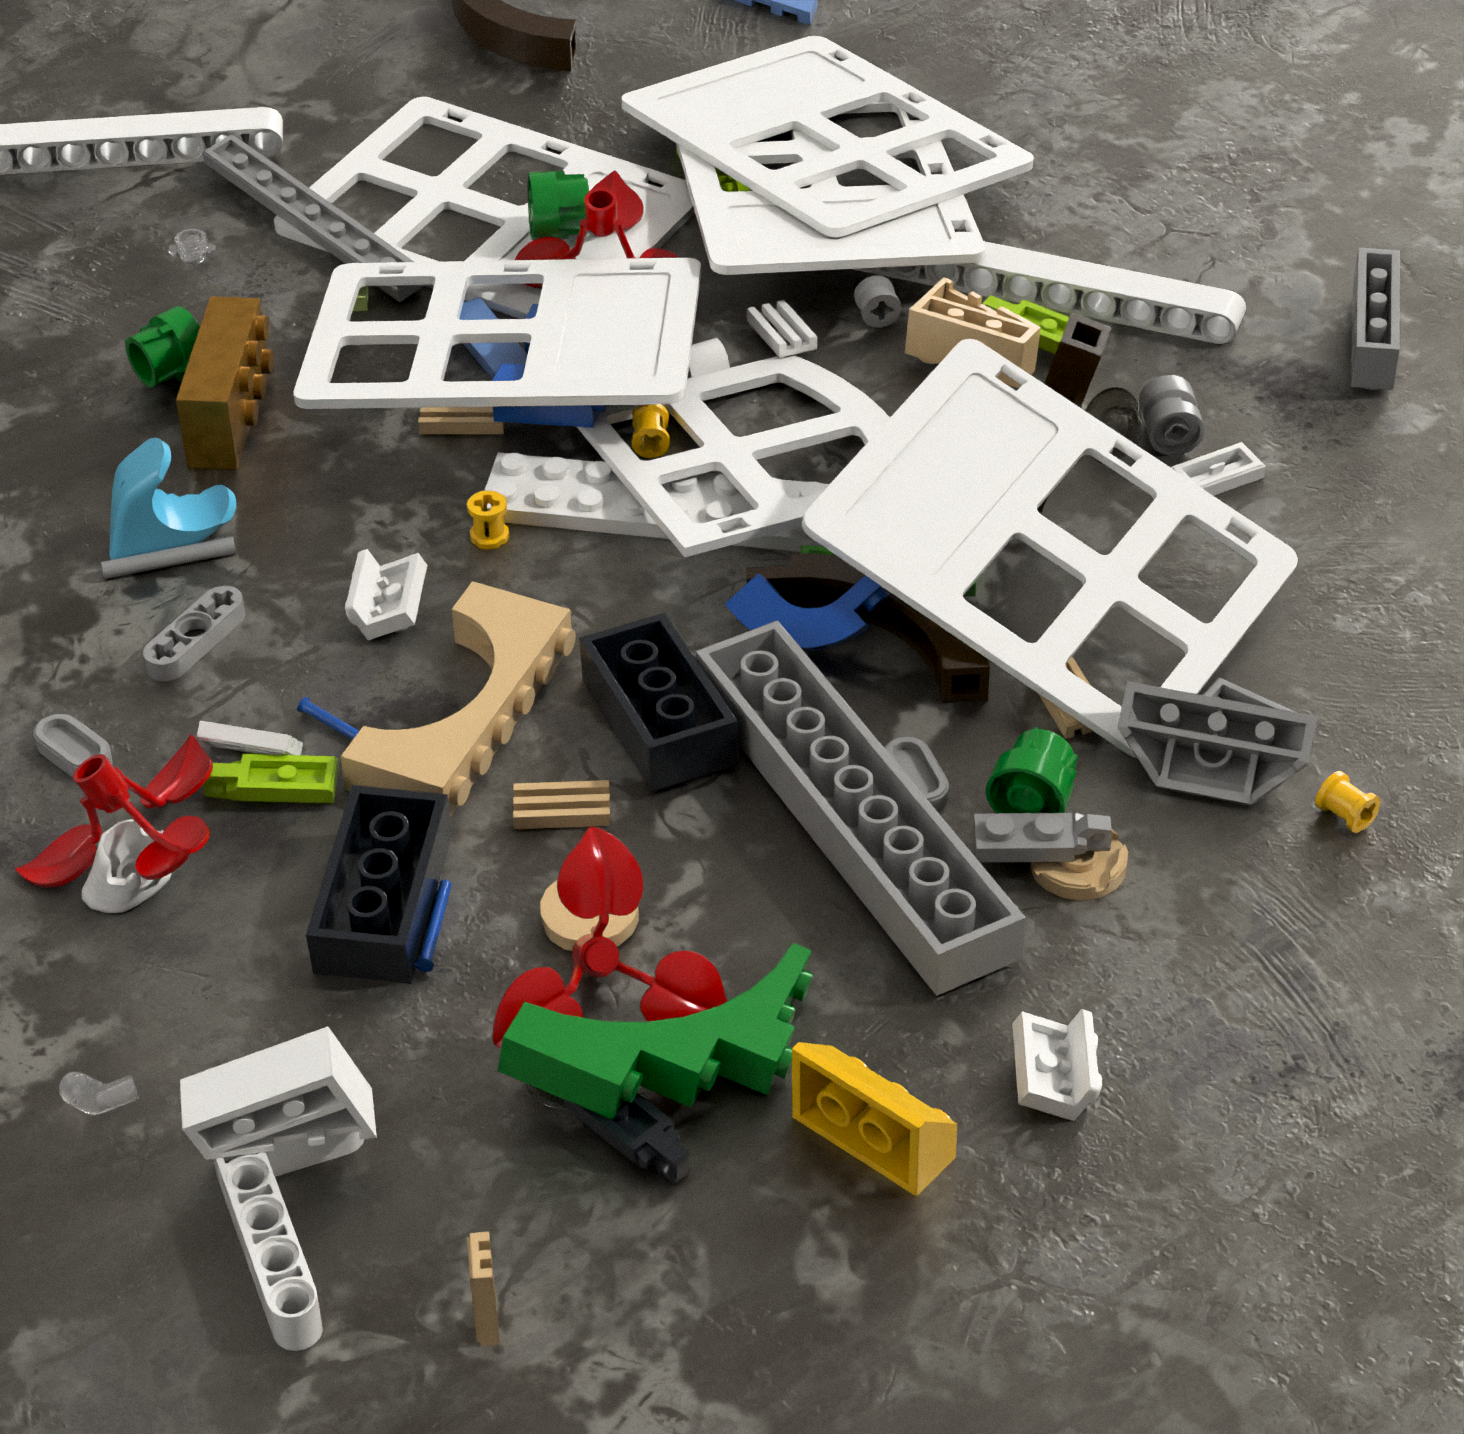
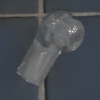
[59,1072,139,1115]

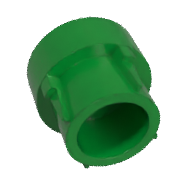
[527,171,589,241]
[125,306,200,388]
[985,727,1078,813]

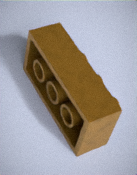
[176,296,274,470]

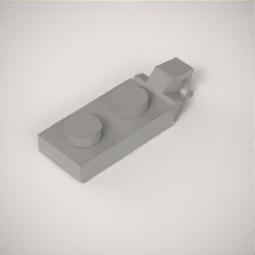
[973,813,1112,862]

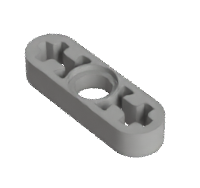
[143,586,245,682]

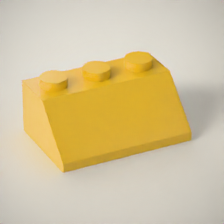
[792,1042,957,1197]

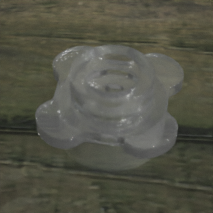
[168,229,216,265]

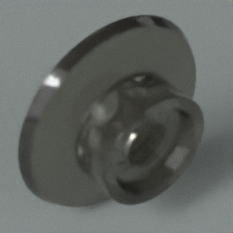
[1085,387,1144,463]

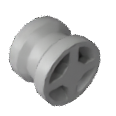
[854,276,902,328]

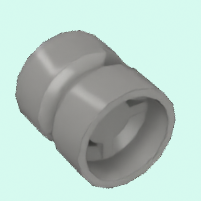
[1139,375,1205,456]

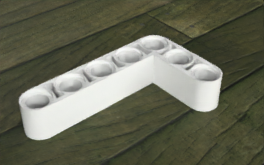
[213,1132,364,1351]

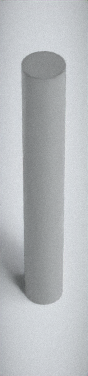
[101,536,236,579]

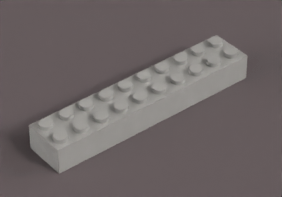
[696,620,1026,996]

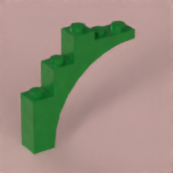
[497,943,814,1119]

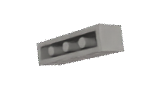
[1351,248,1400,390]

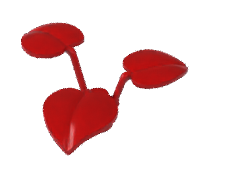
[514,170,680,289]
[15,734,213,887]
[492,827,727,1048]

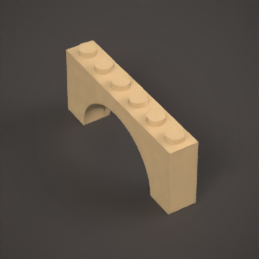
[341,581,576,816]

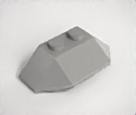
[1117,681,1318,806]

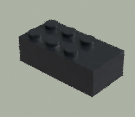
[579,613,740,791]
[306,785,453,984]

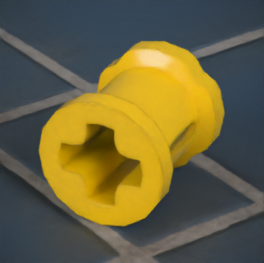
[631,404,670,458]
[467,490,509,550]
[1315,771,1381,833]

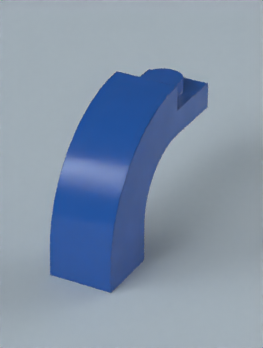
[725,573,890,651]

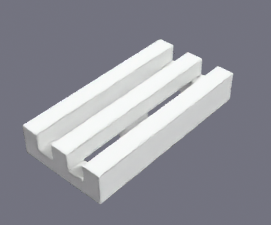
[747,300,817,358]
[1170,442,1266,496]
[197,721,303,755]

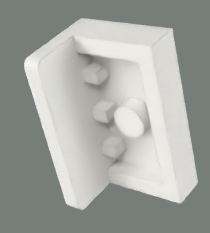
[345,549,427,640]
[1012,1009,1102,1121]

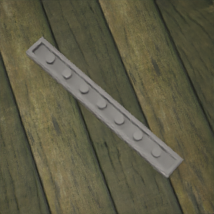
[202,134,425,302]

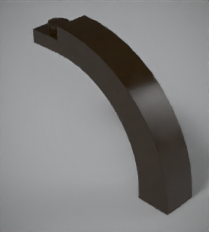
[452,0,577,71]
[746,553,990,703]

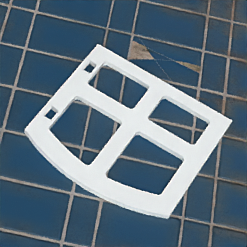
[577,355,890,557]

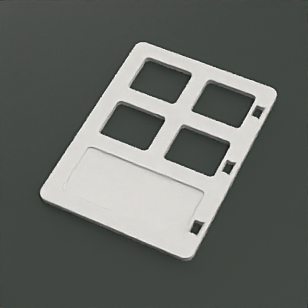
[622,36,1034,237]
[274,97,695,319]
[676,100,985,275]
[293,258,701,409]
[802,339,1298,758]

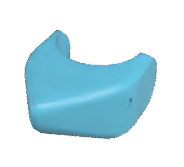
[109,437,236,560]

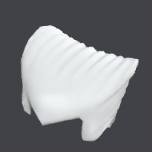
[82,819,172,913]

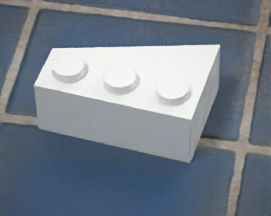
[180,1027,377,1160]

